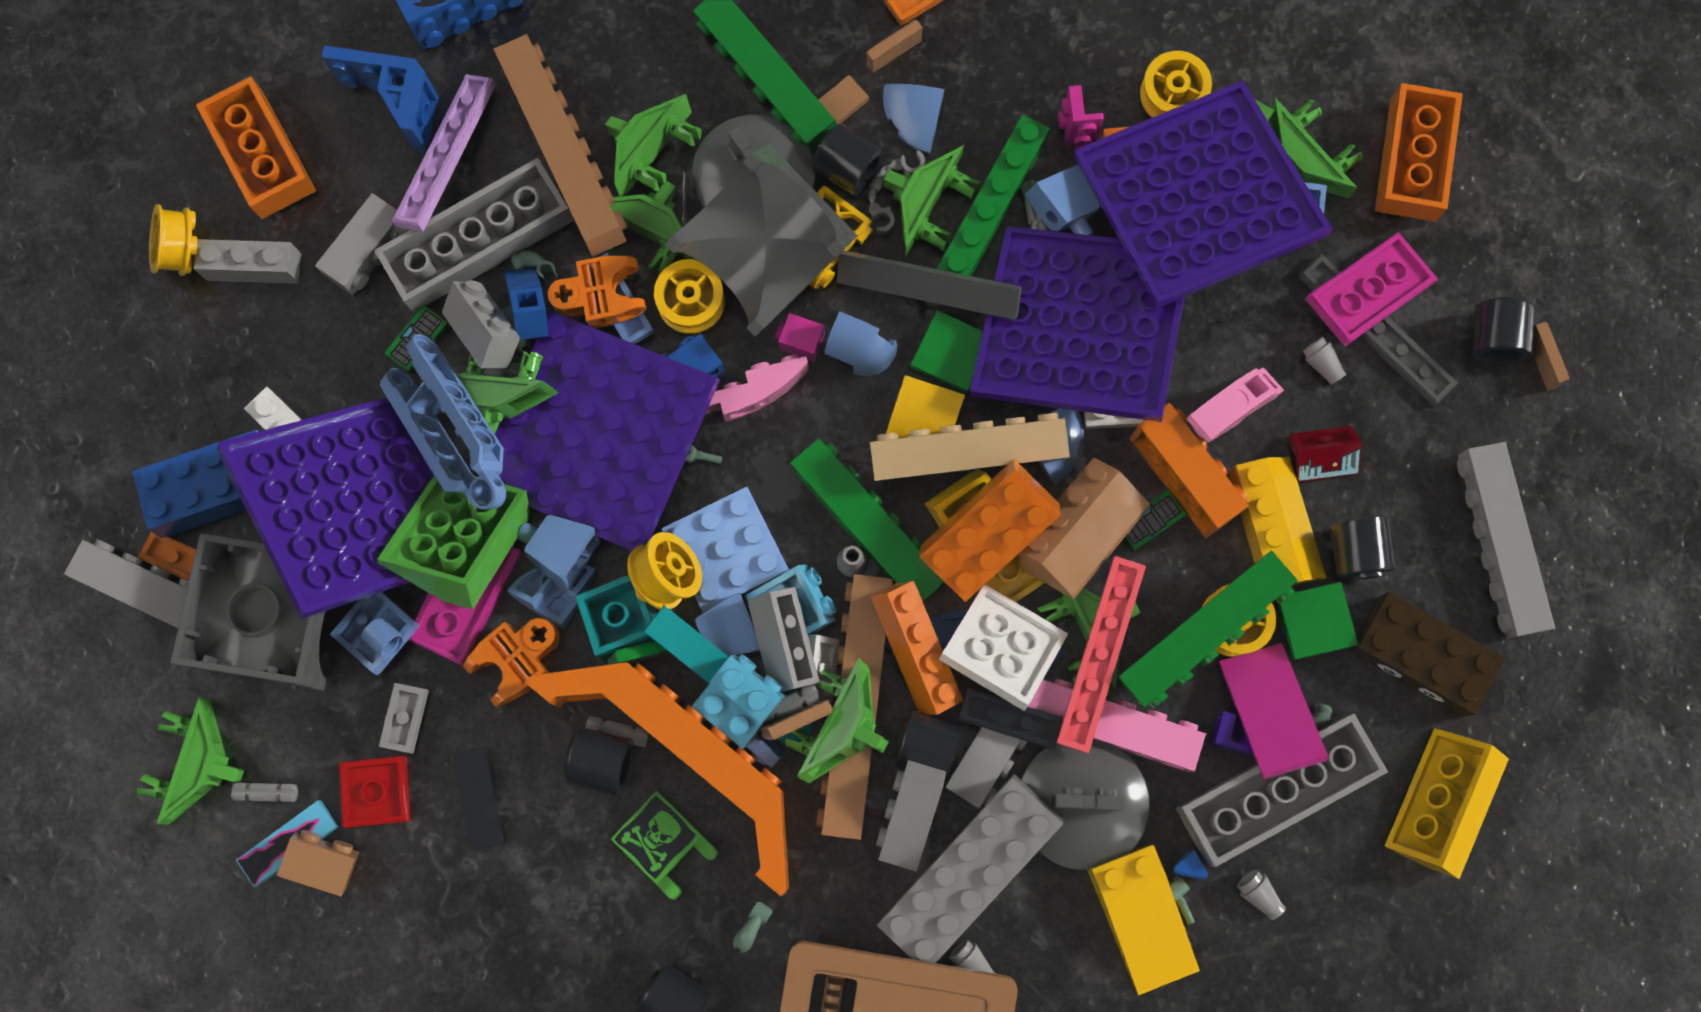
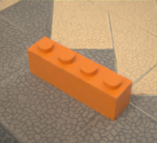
[870,580,963,715]

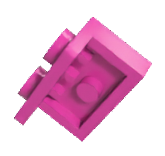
[1058,85,1104,148]

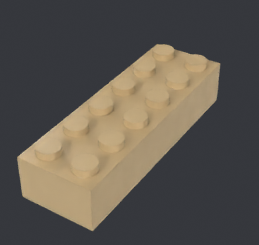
[870,413,1070,481]

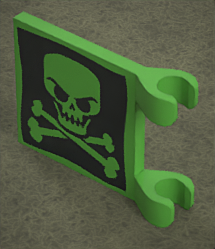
[611,791,719,900]

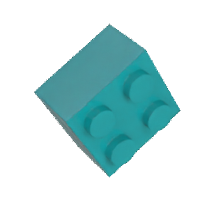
[575,575,656,662]

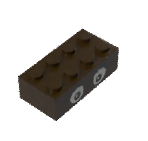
[1349,592,1506,717]

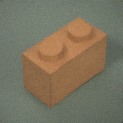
[276,830,359,896]

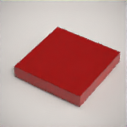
[339,756,410,828]

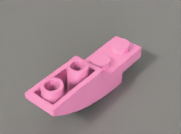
[705,355,809,422]
[1187,367,1284,443]

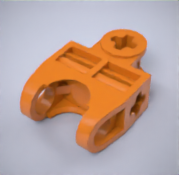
[548,256,646,328]
[463,618,560,708]

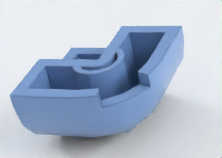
[825,311,897,377]

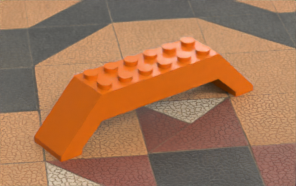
[525,662,789,896]

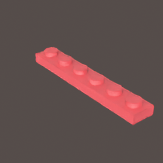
[1056,556,1146,754]

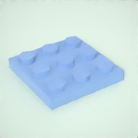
[661,487,789,613]

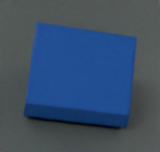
[1169,850,1208,879]

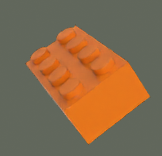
[196,76,316,219]
[1375,83,1463,222]
[1130,403,1249,539]
[919,459,1061,602]

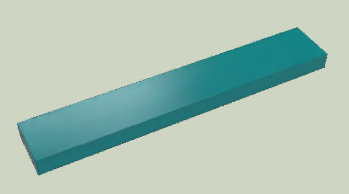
[643,605,815,752]

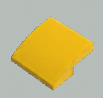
[886,375,965,438]

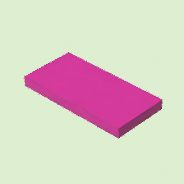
[1305,232,1438,347]
[409,547,522,666]
[1219,643,1328,779]

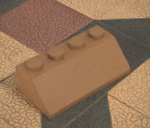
[1018,458,1150,599]

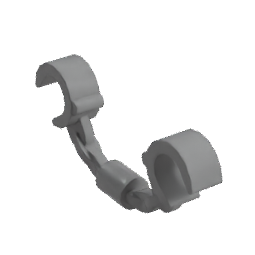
[868,151,925,235]

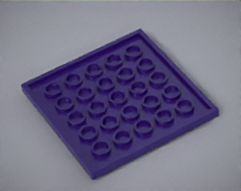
[1074,80,1332,308]
[970,226,1185,422]
[476,311,720,551]
[216,397,434,619]

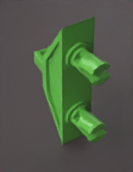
[605,94,702,197]
[1270,97,1363,198]
[883,145,981,258]
[609,181,697,274]
[456,351,559,434]
[1037,588,1141,692]
[785,658,889,783]
[137,697,244,825]

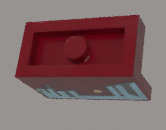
[1289,426,1362,482]

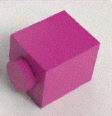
[775,313,825,362]

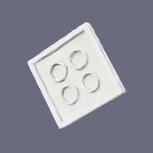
[939,584,1068,711]

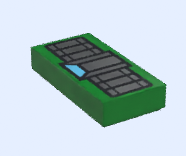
[384,305,450,373]
[1124,489,1186,552]
[607,641,671,665]

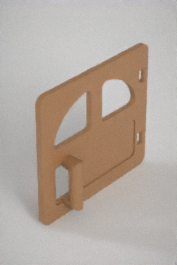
[780,941,1018,1012]

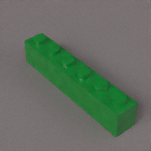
[693,0,838,152]
[937,114,1050,276]
[790,438,945,604]
[1117,550,1298,709]

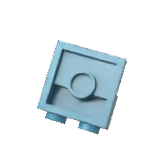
[746,564,836,635]
[692,654,785,749]

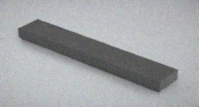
[837,250,1022,320]
[1298,254,1458,407]

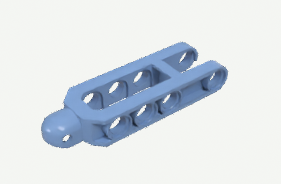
[380,334,506,510]

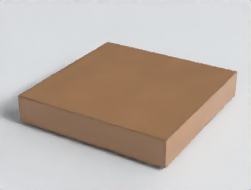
[758,700,833,740]

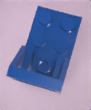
[321,46,439,153]

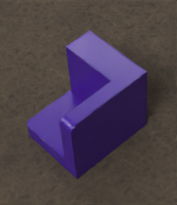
[1209,711,1253,756]

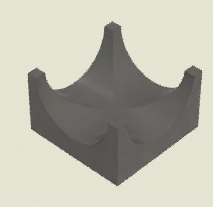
[665,144,858,336]
[170,533,327,691]

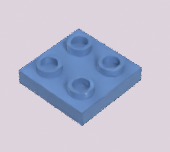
[330,592,420,675]

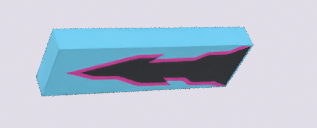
[236,800,339,887]

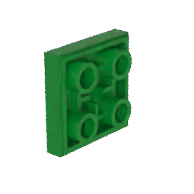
[910,310,983,393]
[1277,582,1358,660]

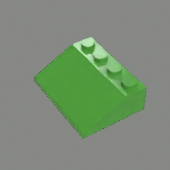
[377,475,531,610]

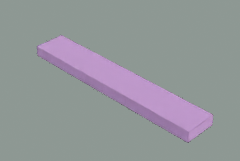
[392,74,496,232]

